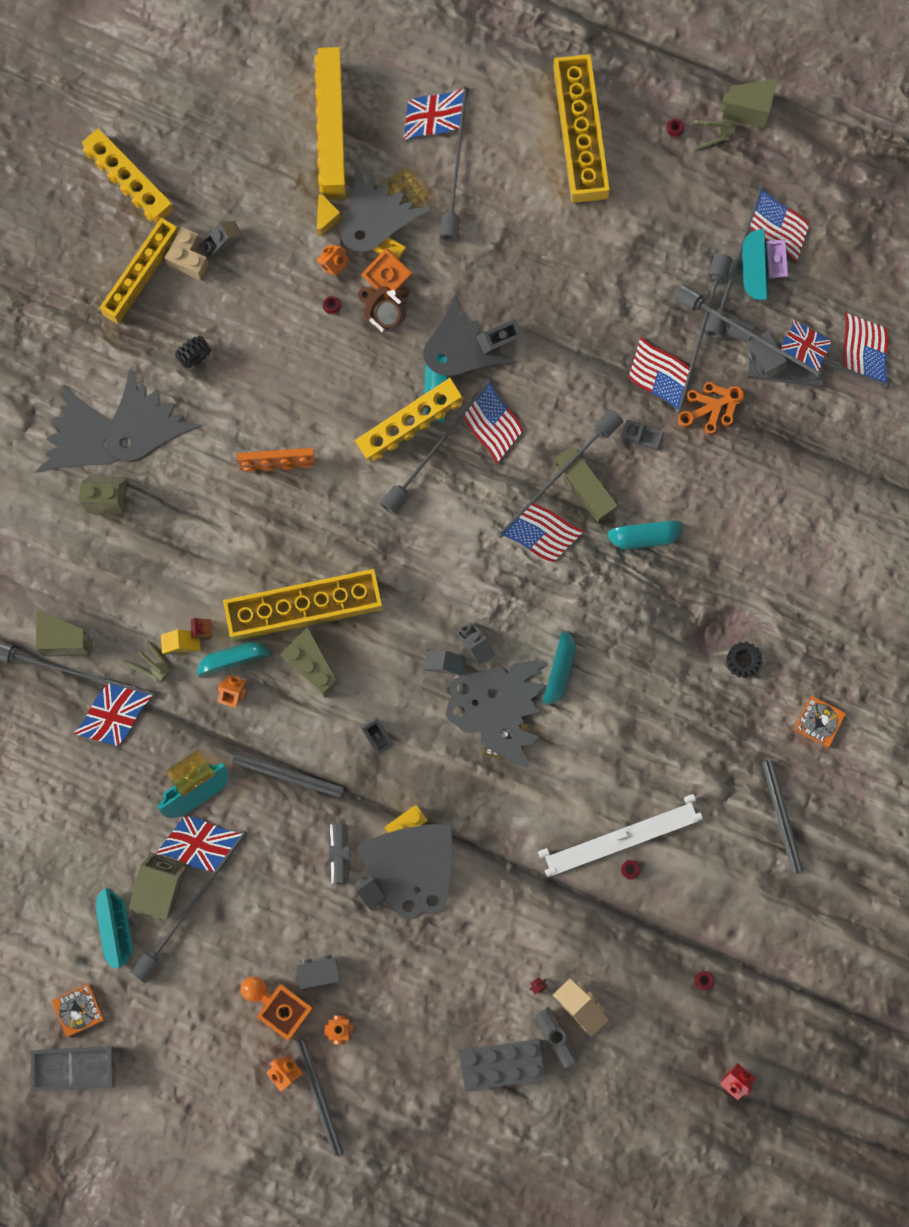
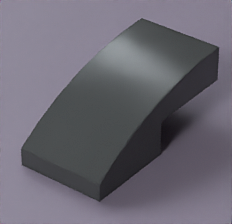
[621,420,664,451]

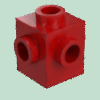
[720,1062,756,1100]

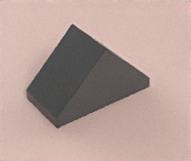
[424,650,465,676]
[360,716,394,755]

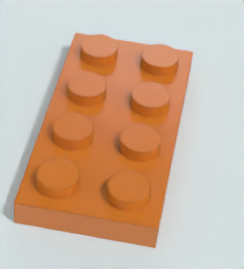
[237,448,316,473]

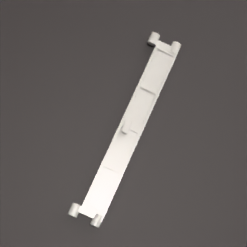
[538,794,703,877]

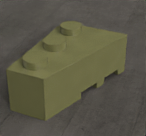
[281,627,337,697]

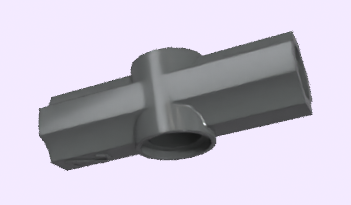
[329,824,350,884]
[534,1007,579,1068]

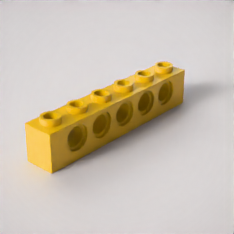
[82,128,174,224]
[99,218,178,325]
[355,378,464,462]

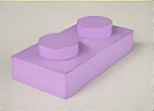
[766,239,788,279]

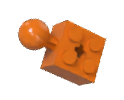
[241,976,314,1041]

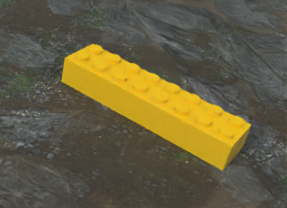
[314,47,346,200]
[553,54,609,203]
[223,569,382,642]

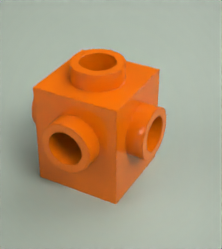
[316,244,350,276]
[218,675,247,708]
[325,1016,353,1045]
[266,1055,303,1091]

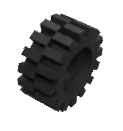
[175,336,211,369]
[726,641,762,678]

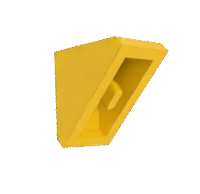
[317,194,341,236]
[161,629,201,654]

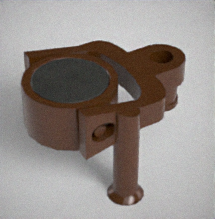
[358,286,410,332]

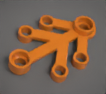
[678,382,744,435]

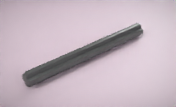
[232,753,344,798]
[762,760,803,874]
[296,1039,344,1157]

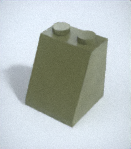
[720,79,777,128]
[79,476,128,515]
[36,611,93,657]
[129,853,188,921]

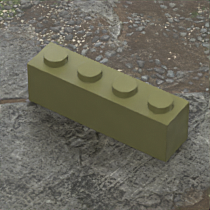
[554,446,618,523]

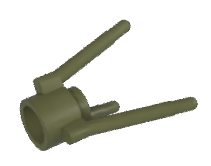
[694,120,735,151]
[123,641,171,682]

